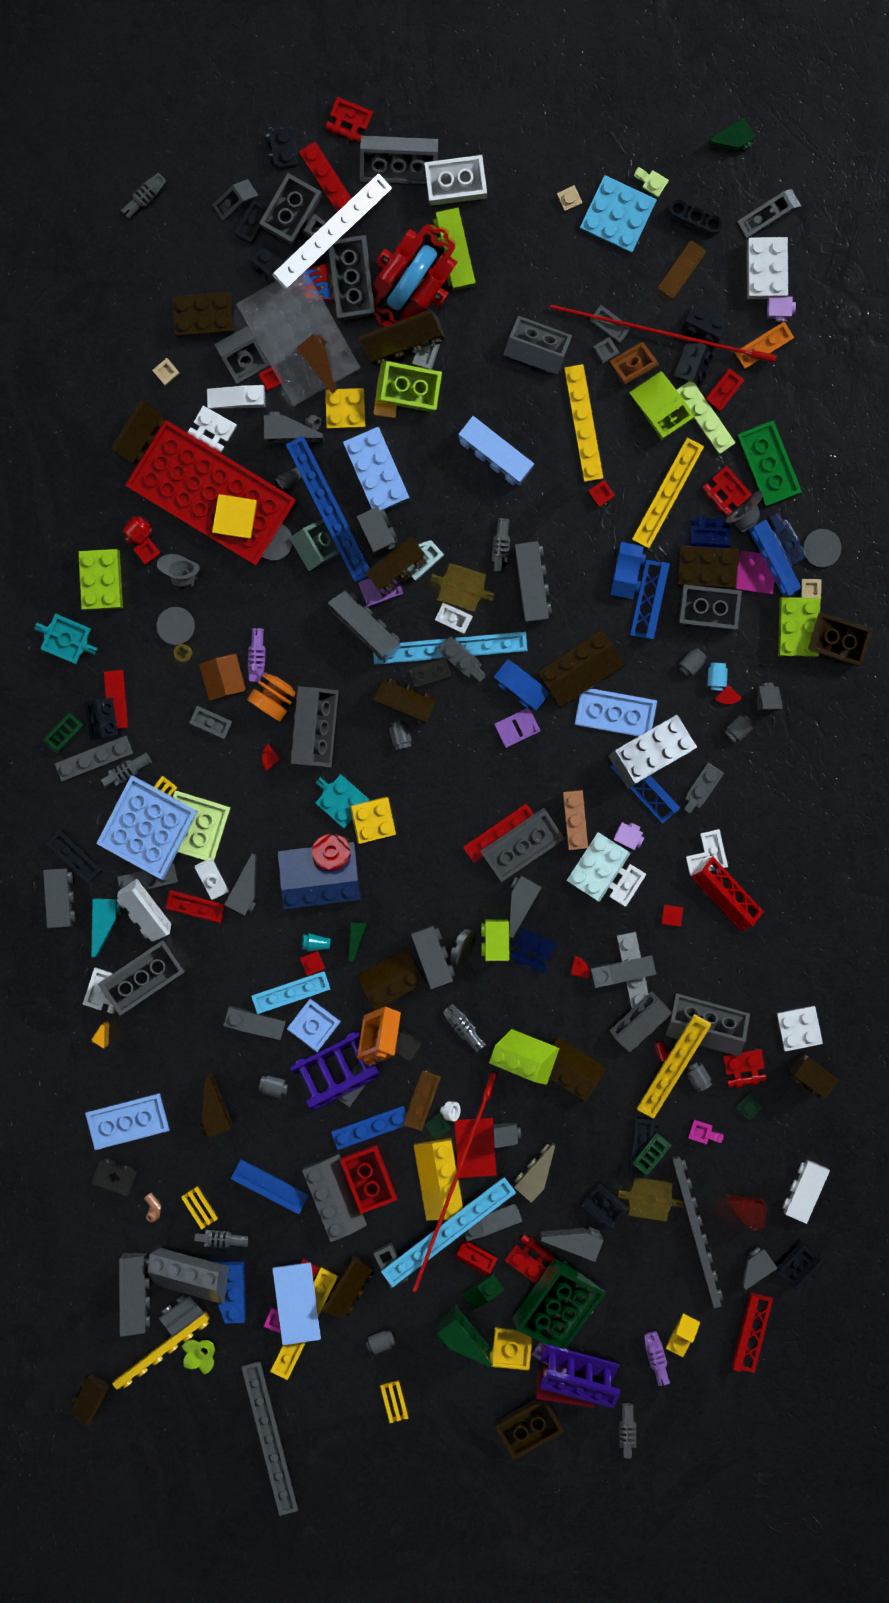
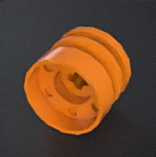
[247,672,297,722]

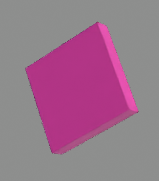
[737,550,775,594]

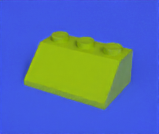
[489,1029,560,1085]

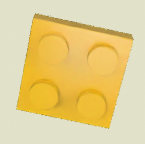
[325,388,365,429]
[350,797,396,844]

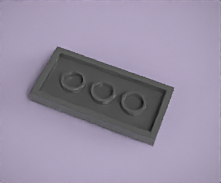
[480,808,565,882]

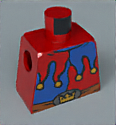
[292,263,335,302]

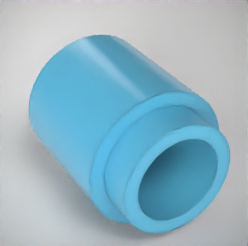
[707,663,728,691]

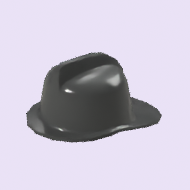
[726,491,763,532]
[157,554,200,587]

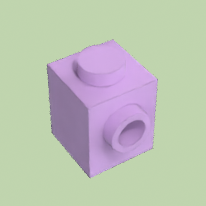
[767,296,796,322]
[613,822,644,850]

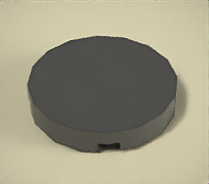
[262,524,293,561]
[803,529,842,568]
[157,607,195,645]
[450,929,476,967]

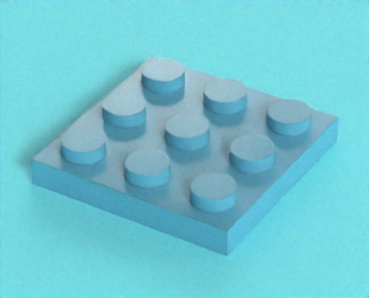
[580,175,657,253]

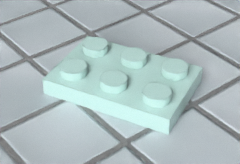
[567,832,631,902]

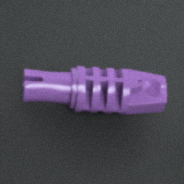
[248,628,266,682]
[644,1331,670,1386]

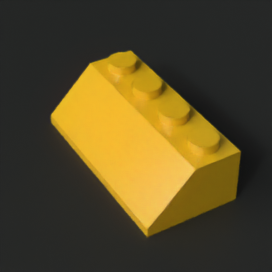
[413,1138,463,1220]

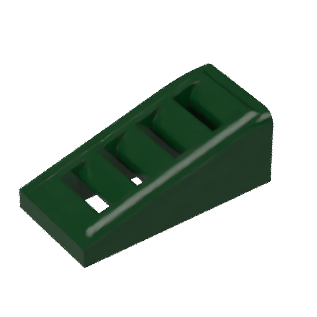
[43,712,83,755]
[348,922,366,961]
[632,1133,672,1175]

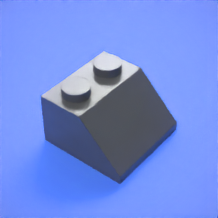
[214,326,270,384]

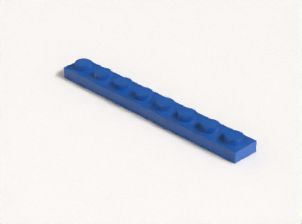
[286,436,370,582]

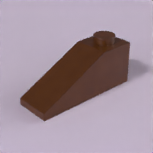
[296,333,337,394]

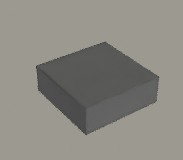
[593,337,619,364]

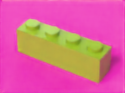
[433,208,476,291]

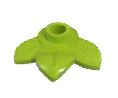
[181,1339,215,1374]

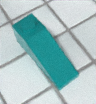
[91,898,121,957]

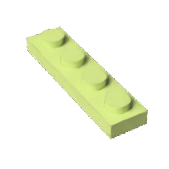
[677,382,735,454]

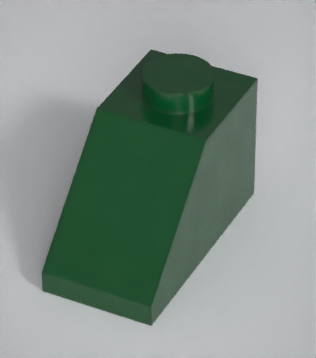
[709,118,756,151]
[461,1272,504,1310]

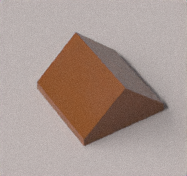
[609,342,659,387]
[199,654,247,701]

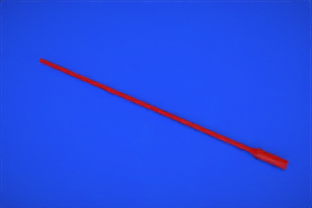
[550,305,777,363]
[413,1072,498,1292]

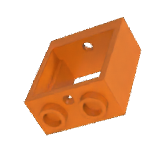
[357,1007,401,1065]

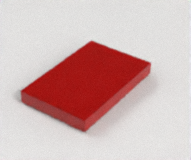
[455,1117,496,1178]

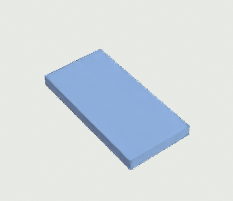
[574,689,657,736]
[85,1093,170,1150]
[273,1262,321,1345]

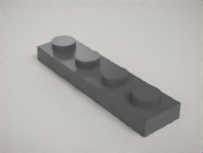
[55,736,134,782]

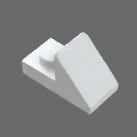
[435,603,473,634]

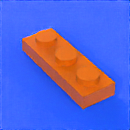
[735,322,794,369]

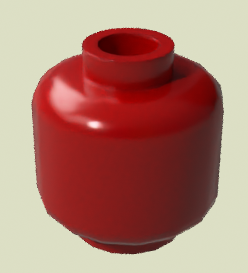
[123,516,151,545]

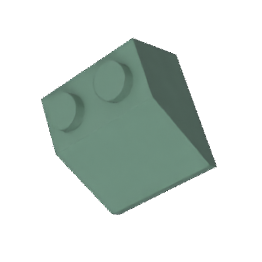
[290,519,340,571]

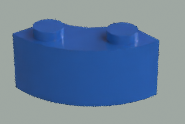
[610,542,646,599]
[494,659,551,711]

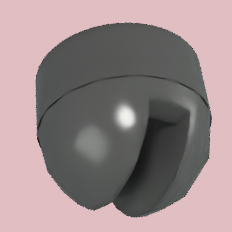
[305,415,321,431]

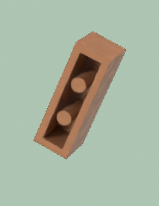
[563,790,588,850]

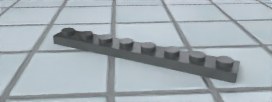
[672,1156,723,1308]
[242,1361,298,1516]

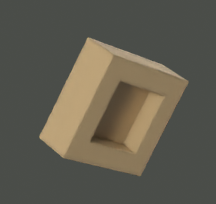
[557,185,582,212]
[152,358,180,386]
[801,579,822,598]

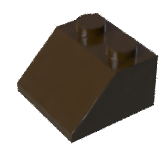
[70,1374,111,1426]

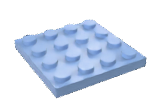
[96,775,198,880]

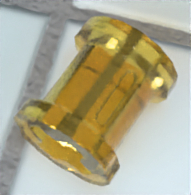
[174,644,192,662]

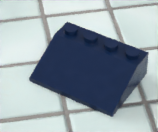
[278,842,361,909]

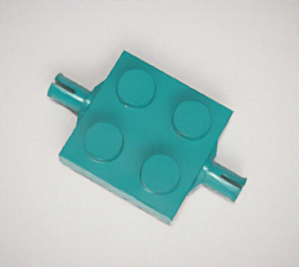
[34,614,98,664]
[315,774,369,829]

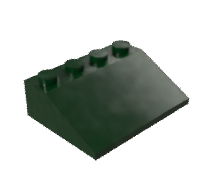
[512,1258,606,1349]
[437,1306,493,1367]

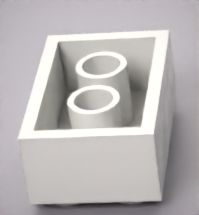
[747,237,788,299]

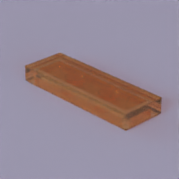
[658,240,707,299]
[403,1070,441,1131]

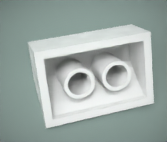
[424,155,487,206]
[117,879,171,941]

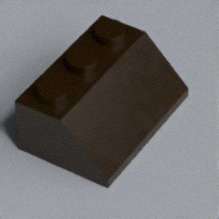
[111,399,165,465]
[373,678,436,723]
[357,948,426,1010]
[549,1036,606,1102]
[322,1255,374,1319]

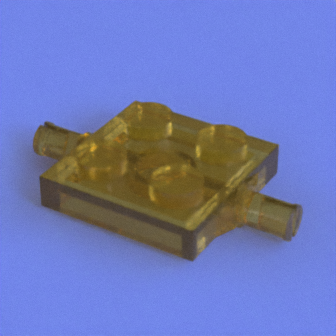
[430,563,495,612]
[618,1177,684,1221]

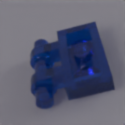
[691,516,730,548]
[509,927,557,973]

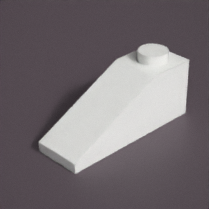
[207,385,265,409]

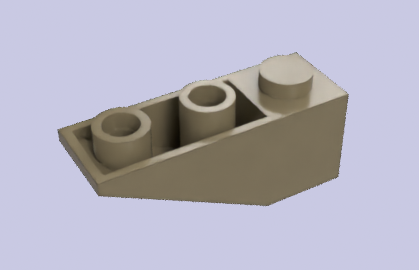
[514,1142,555,1203]

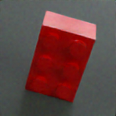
[340,1144,397,1214]

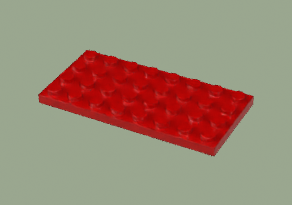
[125,420,297,566]

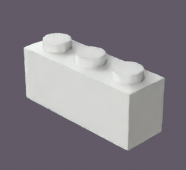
[782,1159,830,1224]

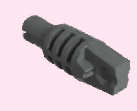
[121,173,166,219]
[492,518,510,572]
[101,752,152,788]
[443,1004,485,1052]
[194,1230,249,1249]
[619,1403,637,1458]

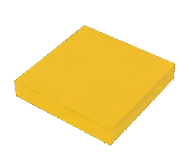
[212,494,257,539]
[491,1327,533,1371]

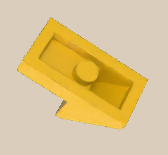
[666,1313,700,1357]

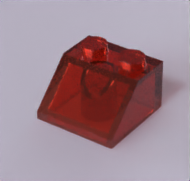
[725,1195,767,1230]

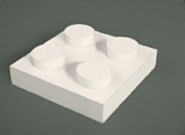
[777,1006,823,1051]

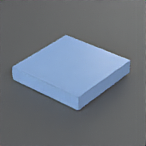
[287,998,341,1052]

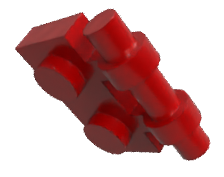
[325,97,373,143]
[702,466,752,516]
[723,1049,767,1088]
[505,1234,555,1284]

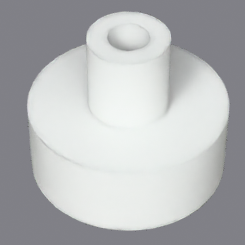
[440,1101,460,1121]

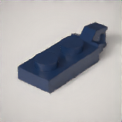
[770,512,808,566]

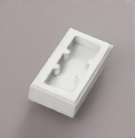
[195,858,229,900]

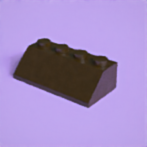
[358,309,446,366]
[538,630,625,708]

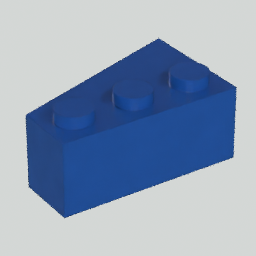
[214,1261,246,1323]

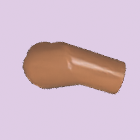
[144,1193,161,1222]

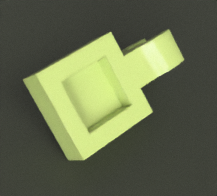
[633,167,669,198]

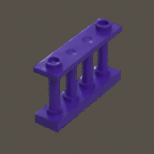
[290,1032,381,1111]
[540,1344,620,1408]

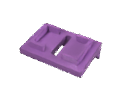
[358,578,403,607]
[495,708,541,748]

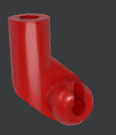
[654,1041,670,1062]

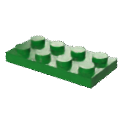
[737,420,802,507]

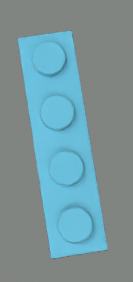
[251,971,331,1014]

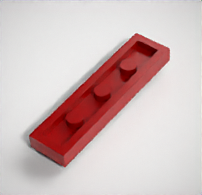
[299,142,352,212]
[463,804,534,863]

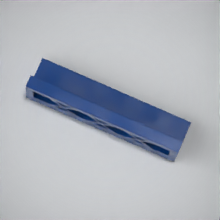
[748,520,802,597]
[630,560,670,640]
[611,765,680,824]
[231,1159,309,1214]

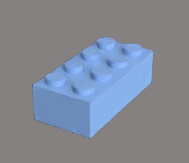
[459,416,534,485]
[343,427,410,511]

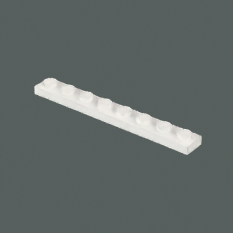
[272,174,391,289]

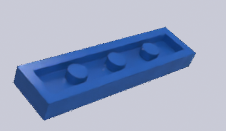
[331,1105,410,1150]

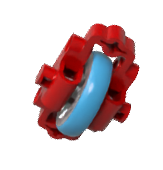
[372,224,458,326]

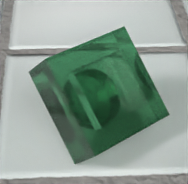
[735,1093,762,1121]
[425,1112,452,1140]

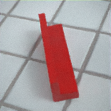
[691,856,764,931]
[732,1292,773,1373]

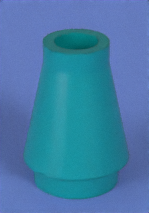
[302,933,330,952]

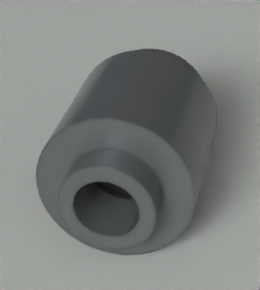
[679,647,707,677]
[725,715,753,743]
[389,721,412,750]
[685,1062,712,1092]
[259,1076,288,1099]
[366,1330,396,1355]

